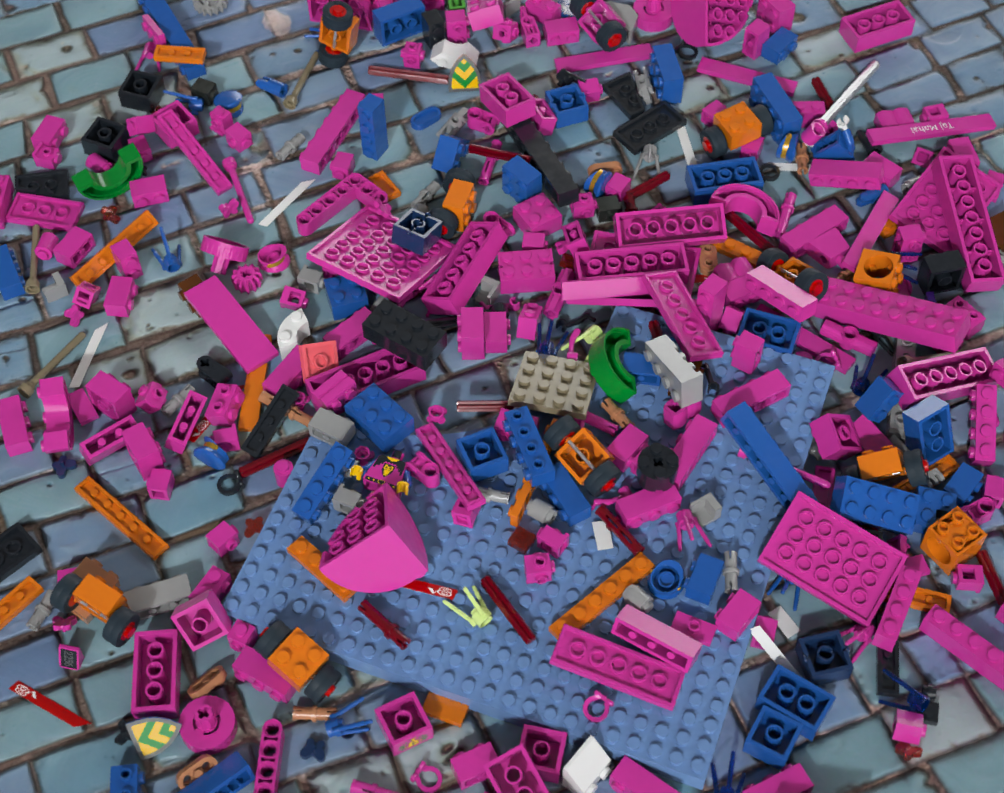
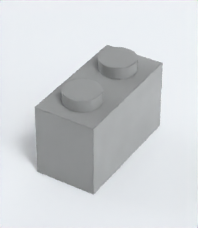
[308,407,356,447]

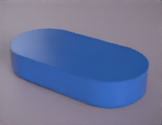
[411,106,441,130]

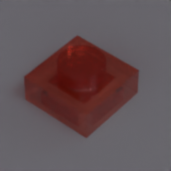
[558,253,574,271]
[508,525,536,554]

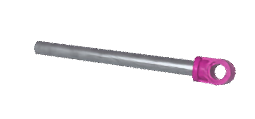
[801,60,880,146]

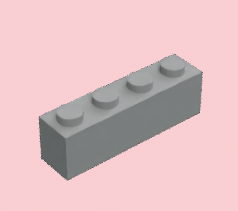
[123,574,192,620]

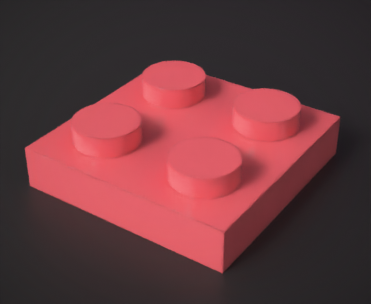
[298,340,339,383]

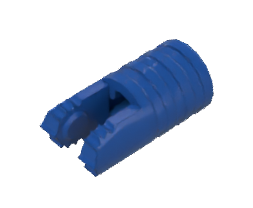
[255,76,288,98]
[856,183,889,207]

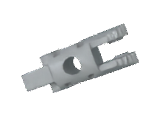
[633,66,654,105]
[436,107,469,137]

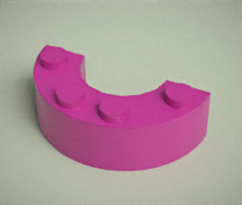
[709,183,780,237]
[37,376,74,454]

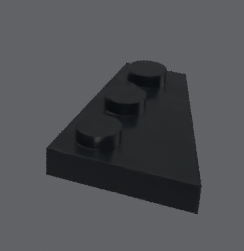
[602,72,645,120]
[15,169,70,199]

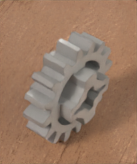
[192,0,228,16]

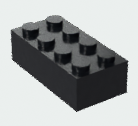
[362,298,447,371]

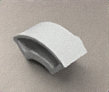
[430,39,479,69]
[277,308,311,361]

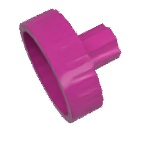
[633,0,673,32]
[200,235,250,275]
[179,695,238,755]

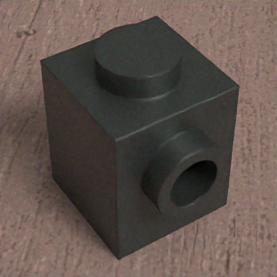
[190,77,219,106]
[595,195,623,223]

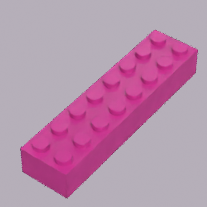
[931,155,1004,293]
[814,277,971,353]

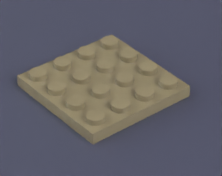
[508,351,597,420]

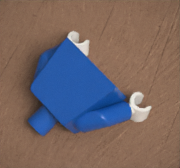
[804,115,855,161]

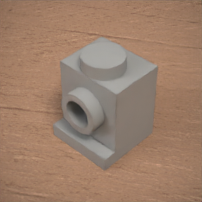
[297,264,327,295]
[332,483,366,514]

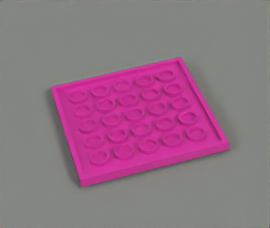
[306,204,455,304]

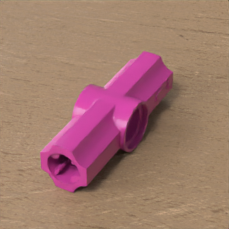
[543,268,576,320]
[819,319,878,357]

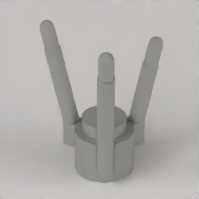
[631,144,661,181]

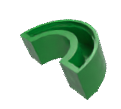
[71,142,143,200]
[588,327,637,404]

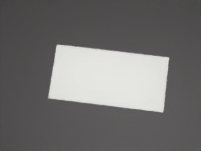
[592,521,614,550]
[767,606,801,638]

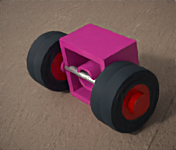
[569,0,627,52]

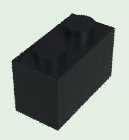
[421,8,445,50]

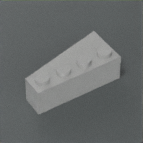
[643,334,703,409]

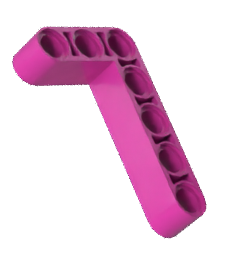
[296,173,388,236]
[254,719,285,793]

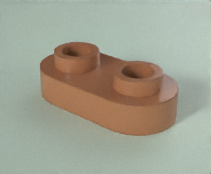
[587,161,623,176]
[699,244,718,276]
[187,665,227,700]
[176,754,218,790]

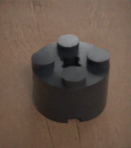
[636,443,679,492]

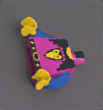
[349,450,413,498]

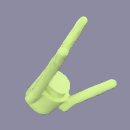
[561,324,603,362]
[443,585,493,628]

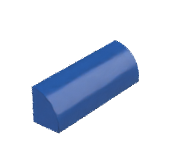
[178,751,256,793]

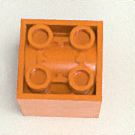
[853,248,904,293]
[920,506,987,576]

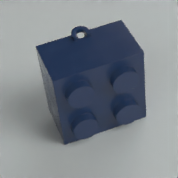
[391,208,443,256]
[795,630,854,686]

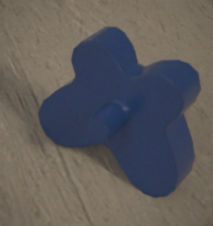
[52,455,78,479]
[300,738,326,763]

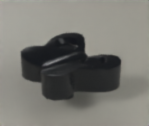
[114,719,132,746]

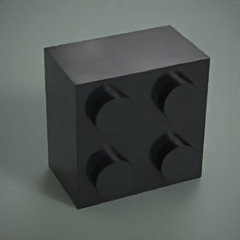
[118,69,166,113]
[81,116,131,163]
[916,250,967,296]

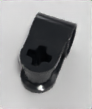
[196,356,233,388]

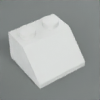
[562,735,611,793]

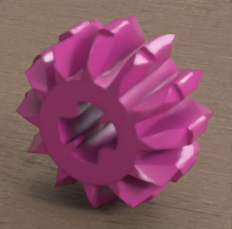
[231,263,263,294]

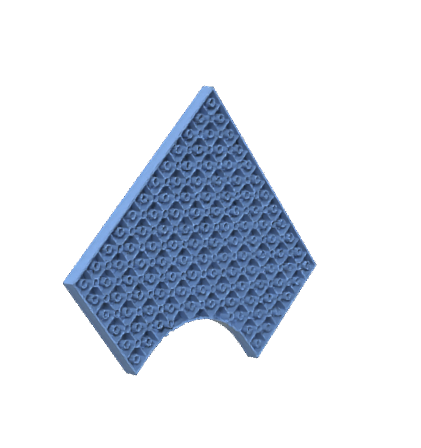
[223,306,836,790]

